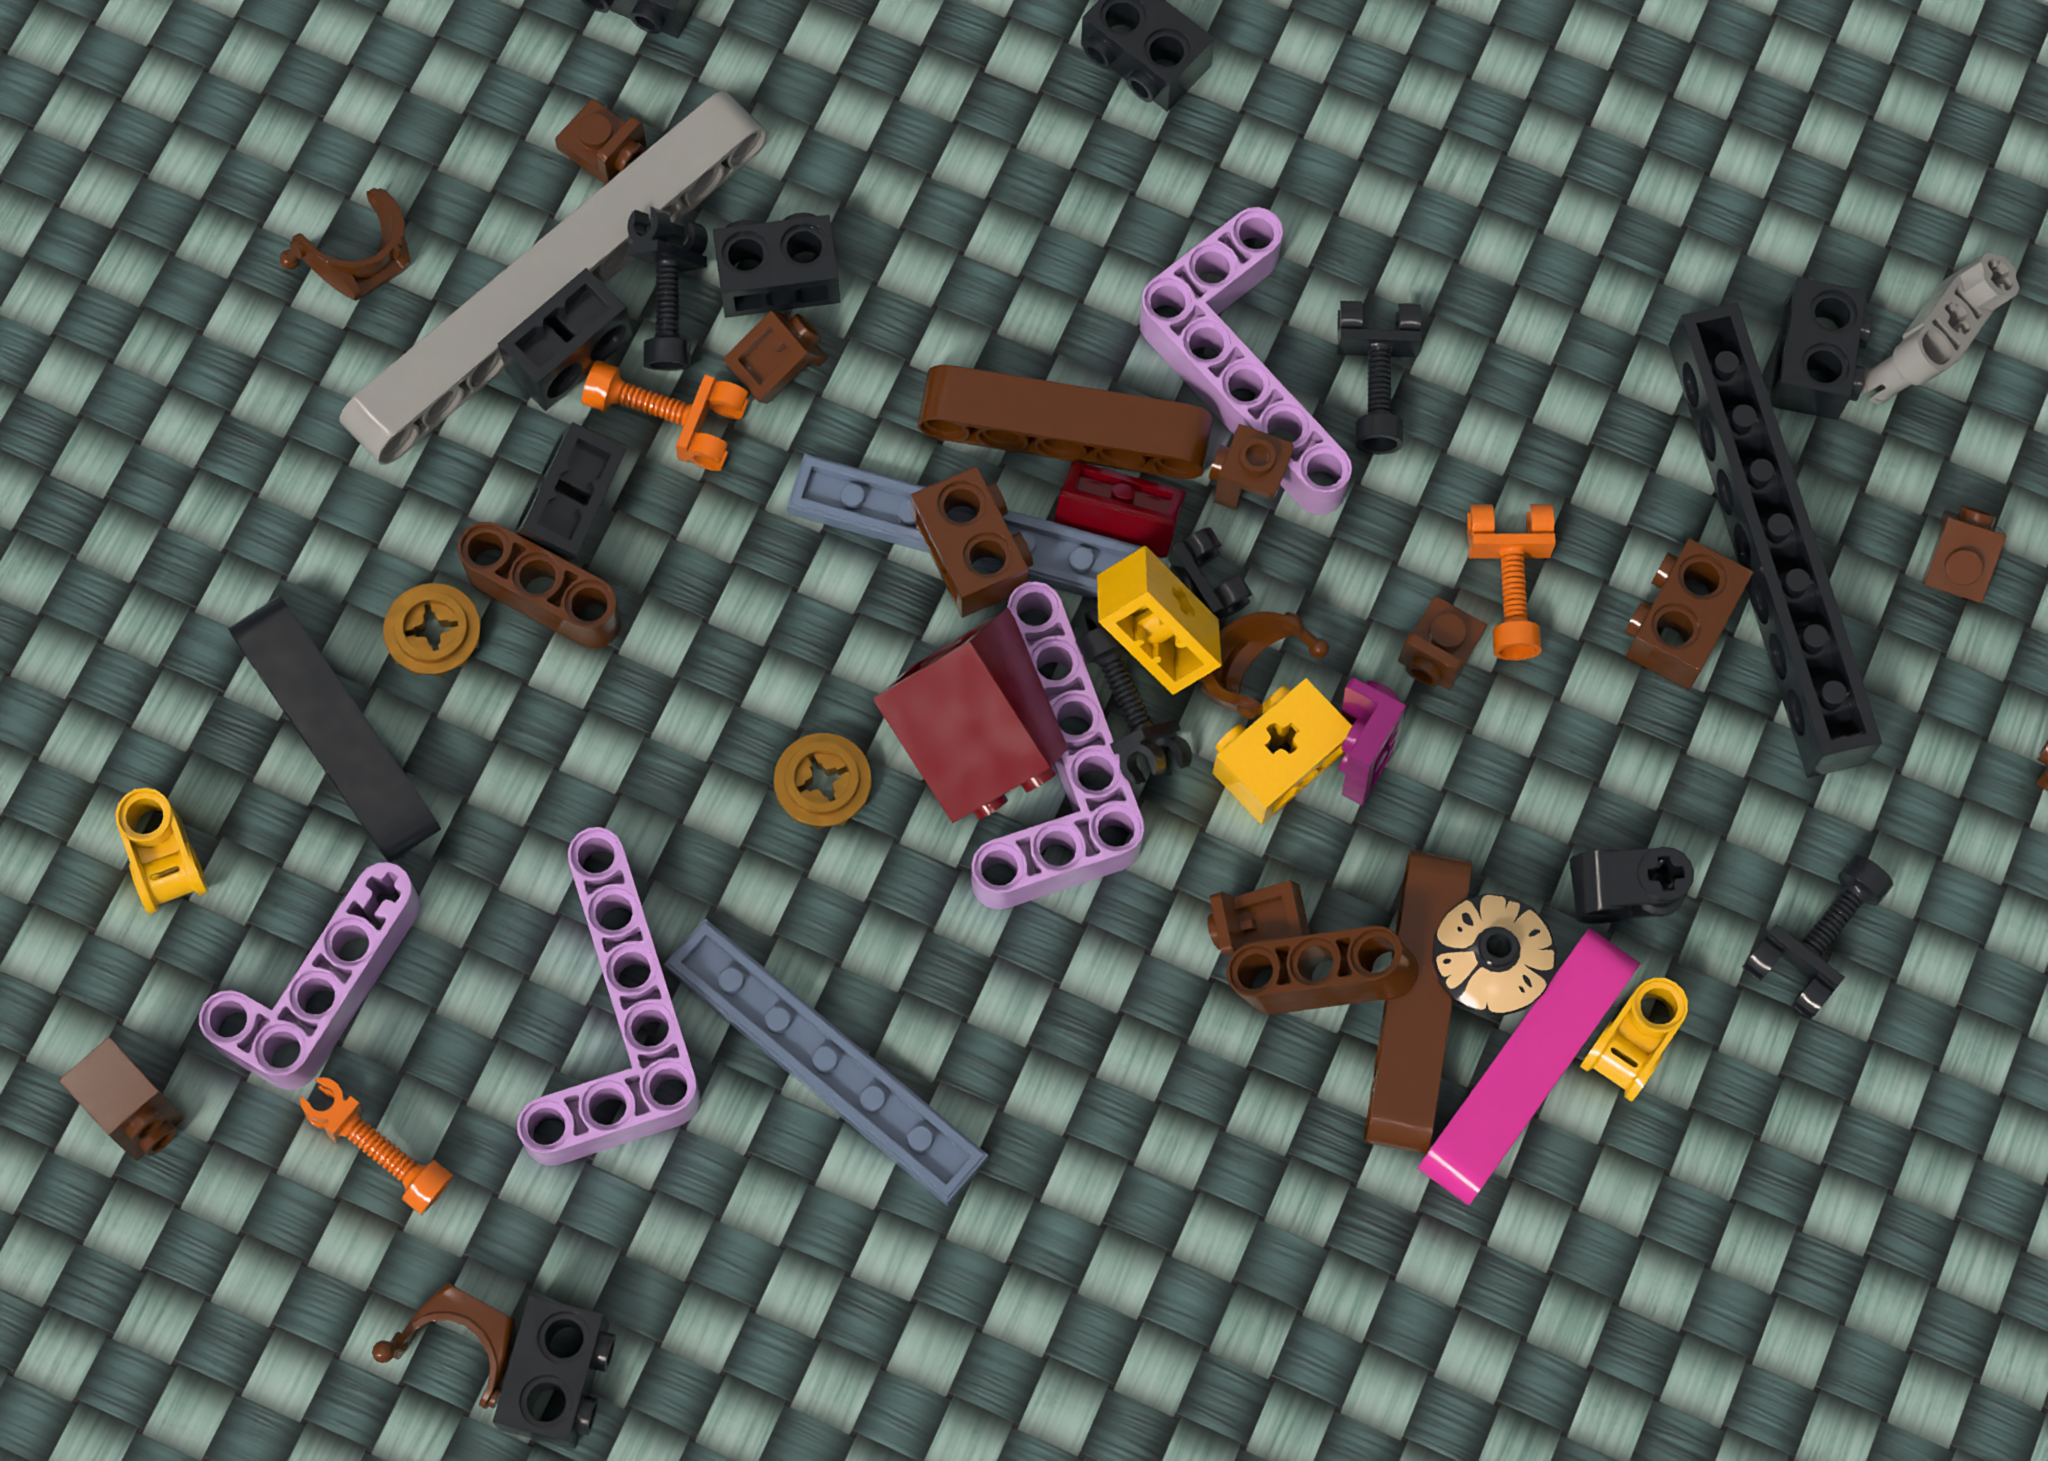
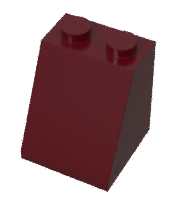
[873,608,1068,823]

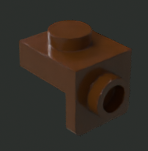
[1209,424,1294,510]
[1922,505,2007,603]
[1208,880,1310,957]

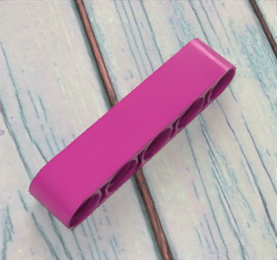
[1417,927,1641,1206]

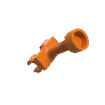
[582,360,749,471]
[1467,504,1556,661]
[300,1077,454,1215]

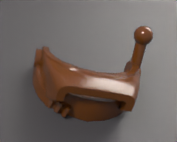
[280,188,410,301]
[1200,611,1329,719]
[372,1283,516,1409]

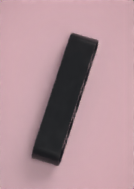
[228,595,441,863]

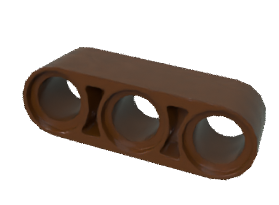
[458,522,621,648]
[1226,926,1419,1014]

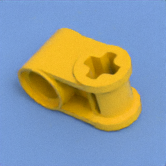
[115,788,209,915]
[1579,978,1688,1102]

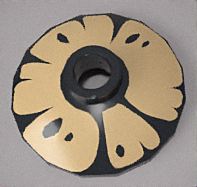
[1432,893,1557,1016]

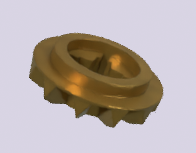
[383,583,481,678]
[774,733,872,830]

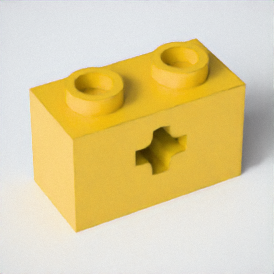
[1097,545,1222,695]
[1212,678,1352,825]

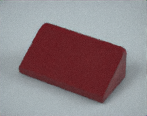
[1054,461,1186,558]

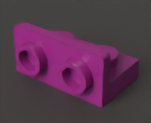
[1338,678,1406,806]

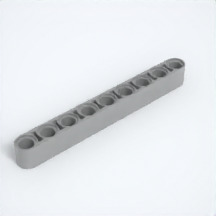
[339,91,768,465]

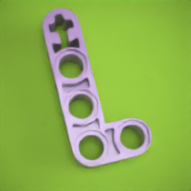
[199,862,420,1090]

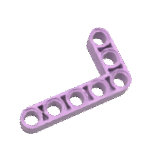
[1139,207,1352,515]
[971,581,1144,910]
[517,827,701,1166]

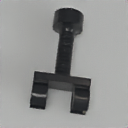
[627,207,708,371]
[1337,301,1422,455]
[1085,527,1253,632]
[1075,626,1192,784]
[1742,855,1894,1020]

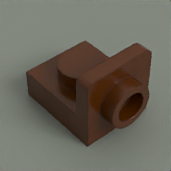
[555,98,647,185]
[723,310,828,404]
[1398,596,1487,691]

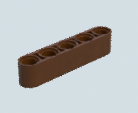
[917,365,1213,479]
[1364,850,1472,1154]

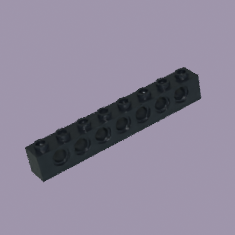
[1668,303,1882,778]

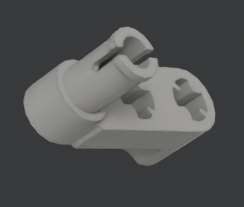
[1862,252,2020,404]

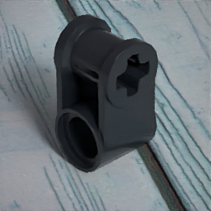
[1569,847,1694,924]

